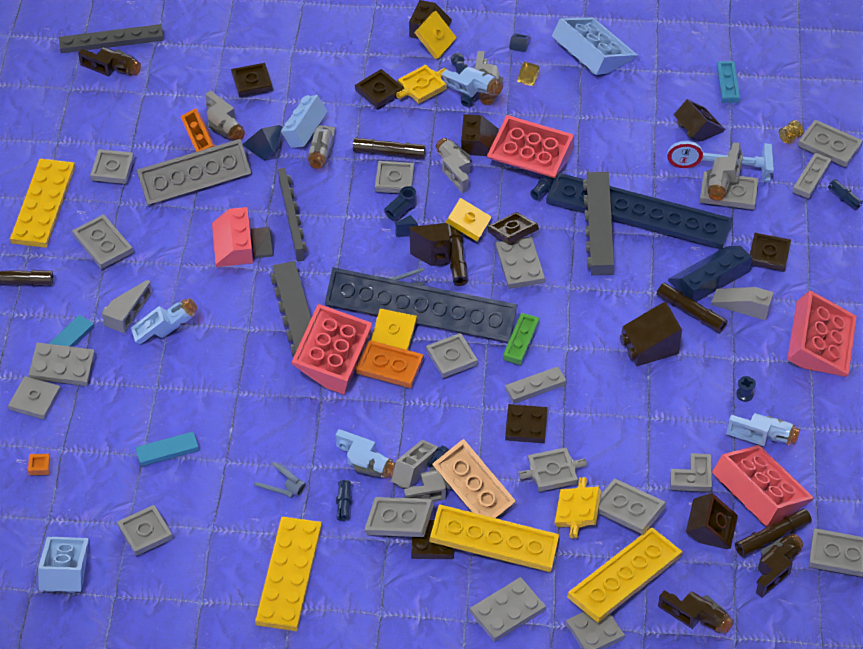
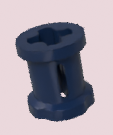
[736,376,756,402]

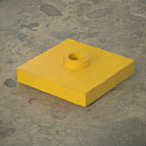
[414,11,457,59]
[446,198,491,241]
[371,309,417,350]

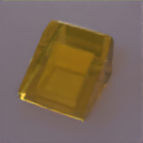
[517,62,540,86]

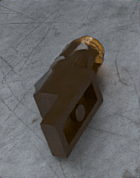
[78,47,141,76]
[756,534,803,598]
[658,590,734,634]

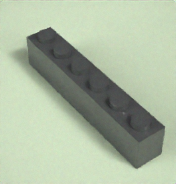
[583,172,614,276]
[270,261,311,356]

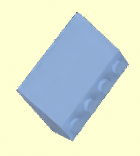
[552,17,638,75]

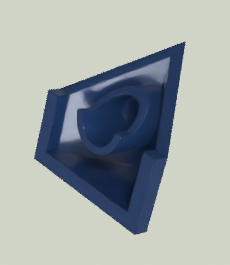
[242,125,282,160]

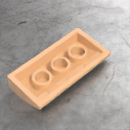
[432,439,516,518]

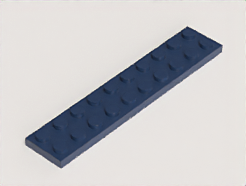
[546,173,733,249]
[325,267,518,342]

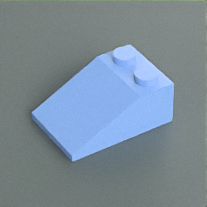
[38,537,89,593]

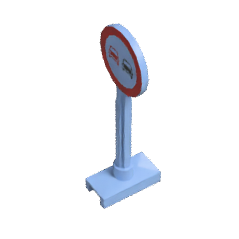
[667,141,774,183]

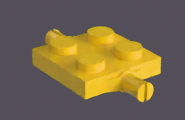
[396,65,447,104]
[555,477,601,539]

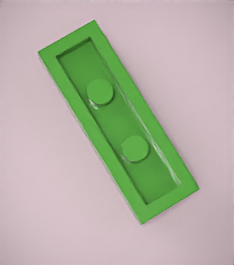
[503,313,539,365]

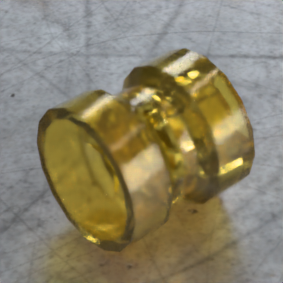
[778,120,804,144]

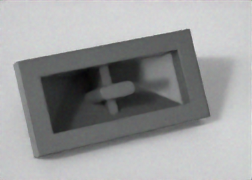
[251,226,273,259]

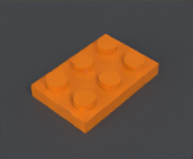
[356,340,424,388]

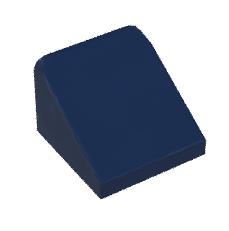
[509,33,531,52]
[395,215,418,237]

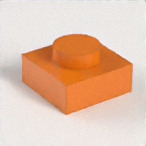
[28,454,50,475]

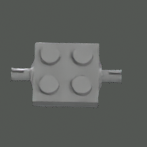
[518,447,587,492]

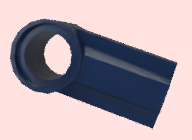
[384,186,417,221]

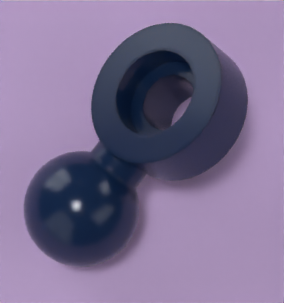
[451,53,468,74]

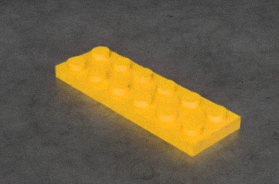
[10,159,75,248]
[429,504,559,572]
[255,516,322,631]
[567,527,683,623]

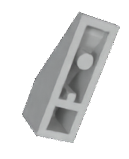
[102,280,152,333]
[711,287,774,320]
[391,440,438,488]

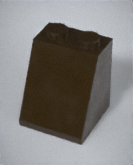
[620,302,682,367]

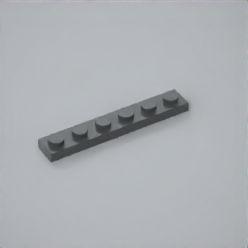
[59,24,164,53]
[278,168,307,262]

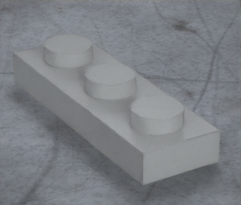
[793,153,832,199]
[505,367,567,404]

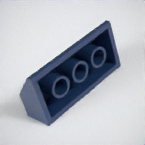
[668,246,752,302]

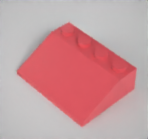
[487,115,574,178]
[787,290,857,377]
[291,304,372,394]
[712,445,814,526]

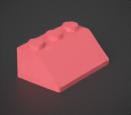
[212,207,253,267]

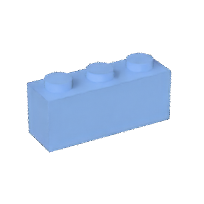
[281,95,328,148]

